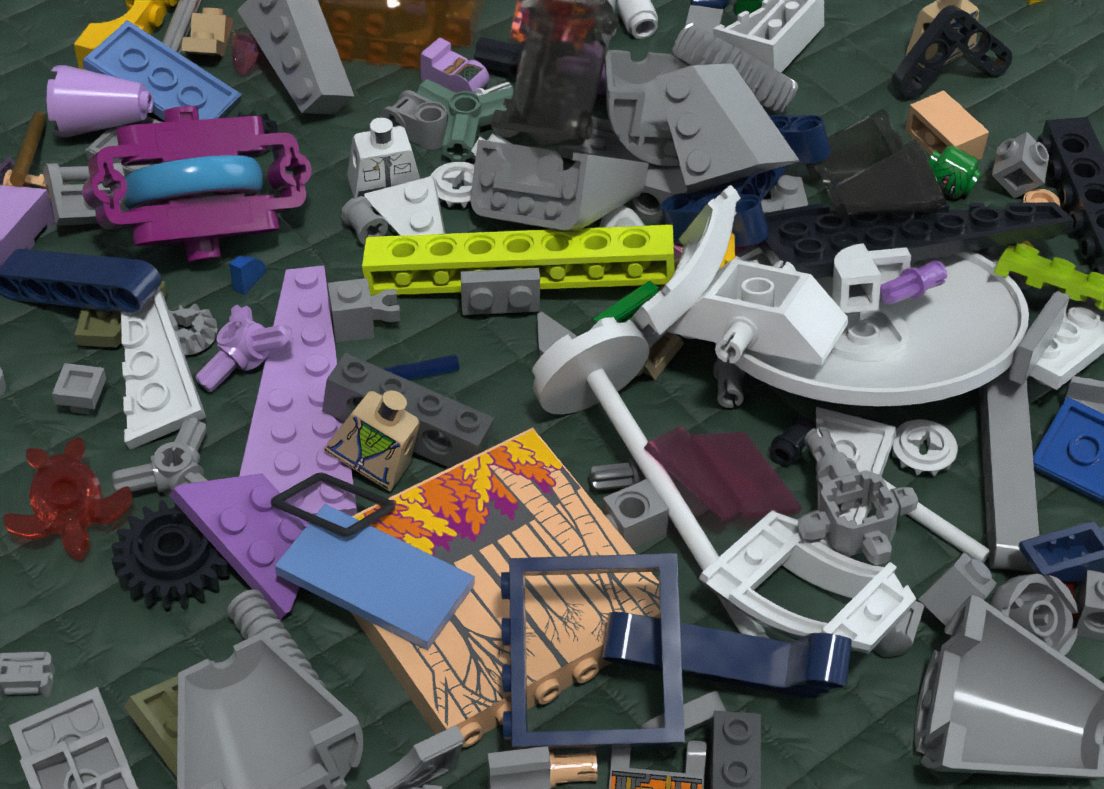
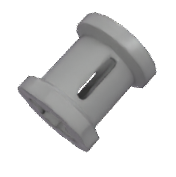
[341,196,388,245]

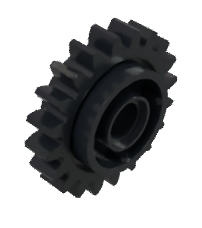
[111,500,230,608]

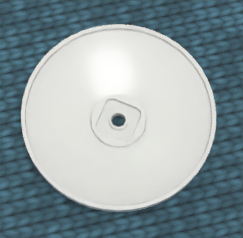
[715,244,1029,406]

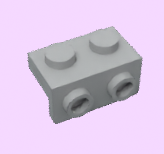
[461,268,540,315]

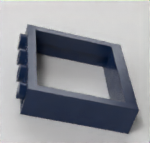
[501,553,685,751]

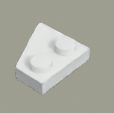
[364,176,446,236]

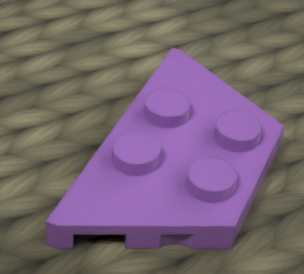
[169,473,308,621]

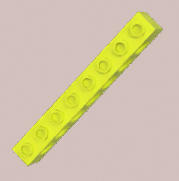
[362,225,674,296]

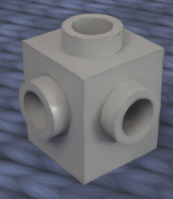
[992,132,1049,199]

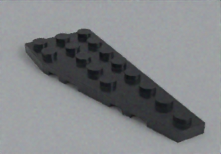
[757,202,1074,279]

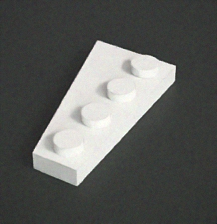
[121,287,206,450]

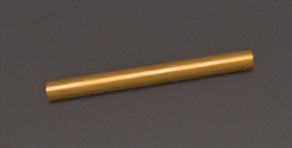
[10,112,47,187]

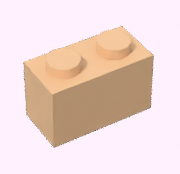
[905,90,989,160]

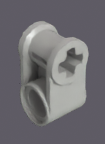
[380,90,447,150]

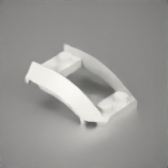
[630,185,741,348]
[699,510,916,654]

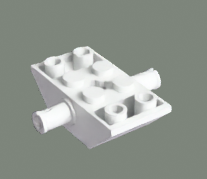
[665,259,848,366]

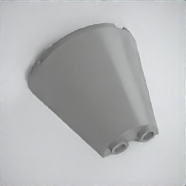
[604,49,692,166]
[915,594,1104,779]
[177,632,363,789]

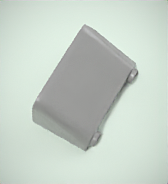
[471,140,649,231]

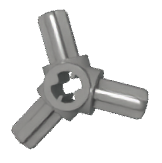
[112,417,208,497]

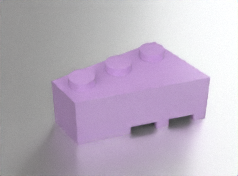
[0,185,55,266]

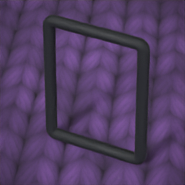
[271,472,396,537]

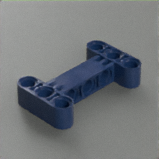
[661,115,831,246]

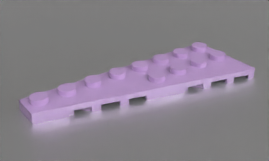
[239,265,357,524]

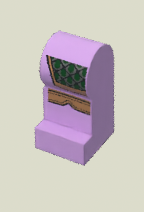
[420,38,490,93]

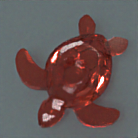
[3,437,133,560]

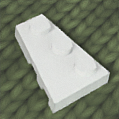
[816,407,896,525]

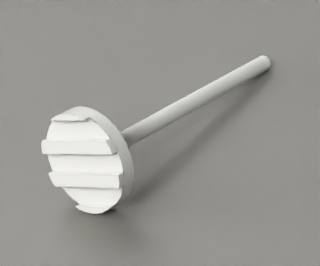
[532,317,770,639]

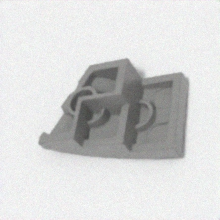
[9,687,139,789]

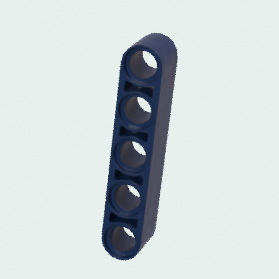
[0,249,162,313]

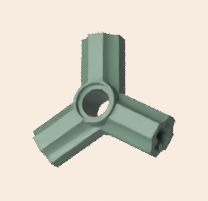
[417,79,520,162]

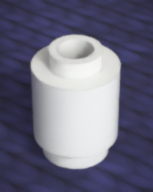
[617,0,658,39]

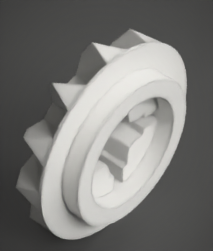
[431,162,475,208]
[892,419,958,476]

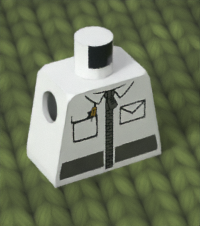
[347,118,420,198]

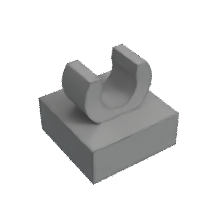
[52,363,106,415]

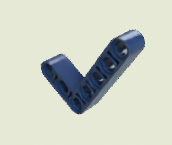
[602,612,852,698]

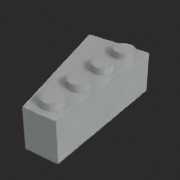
[237,0,354,114]

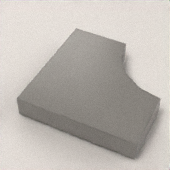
[365,725,464,789]

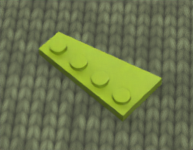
[994,243,1104,310]

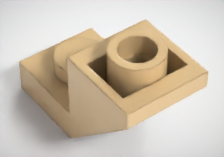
[182,8,233,56]

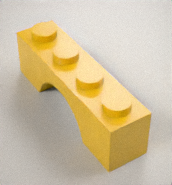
[73,0,178,70]

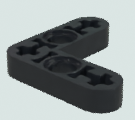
[892,5,1013,98]

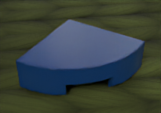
[229,256,266,295]

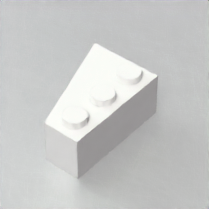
[713,0,824,73]

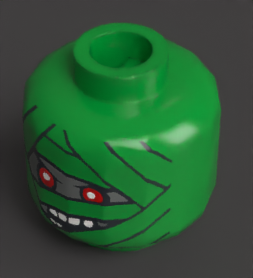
[924,145,982,200]

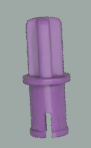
[880,261,948,305]

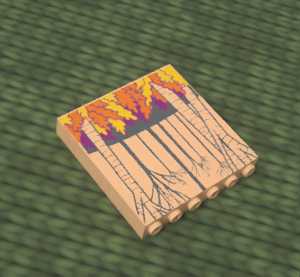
[351,427,660,748]

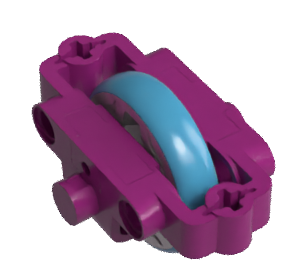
[82,106,312,263]

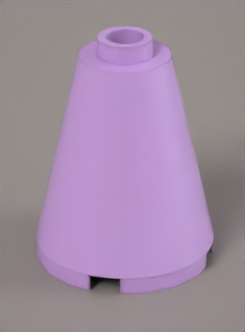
[46,65,154,138]

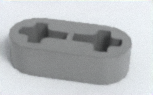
[640,691,727,734]

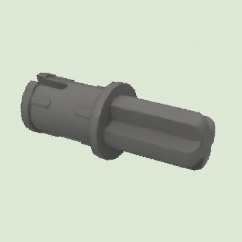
[590,457,675,491]

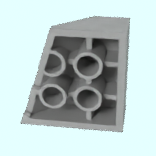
[656,63,800,193]

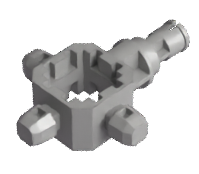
[798,427,918,565]

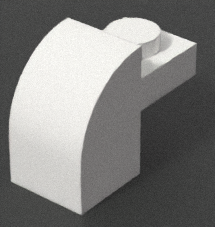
[832,243,911,313]

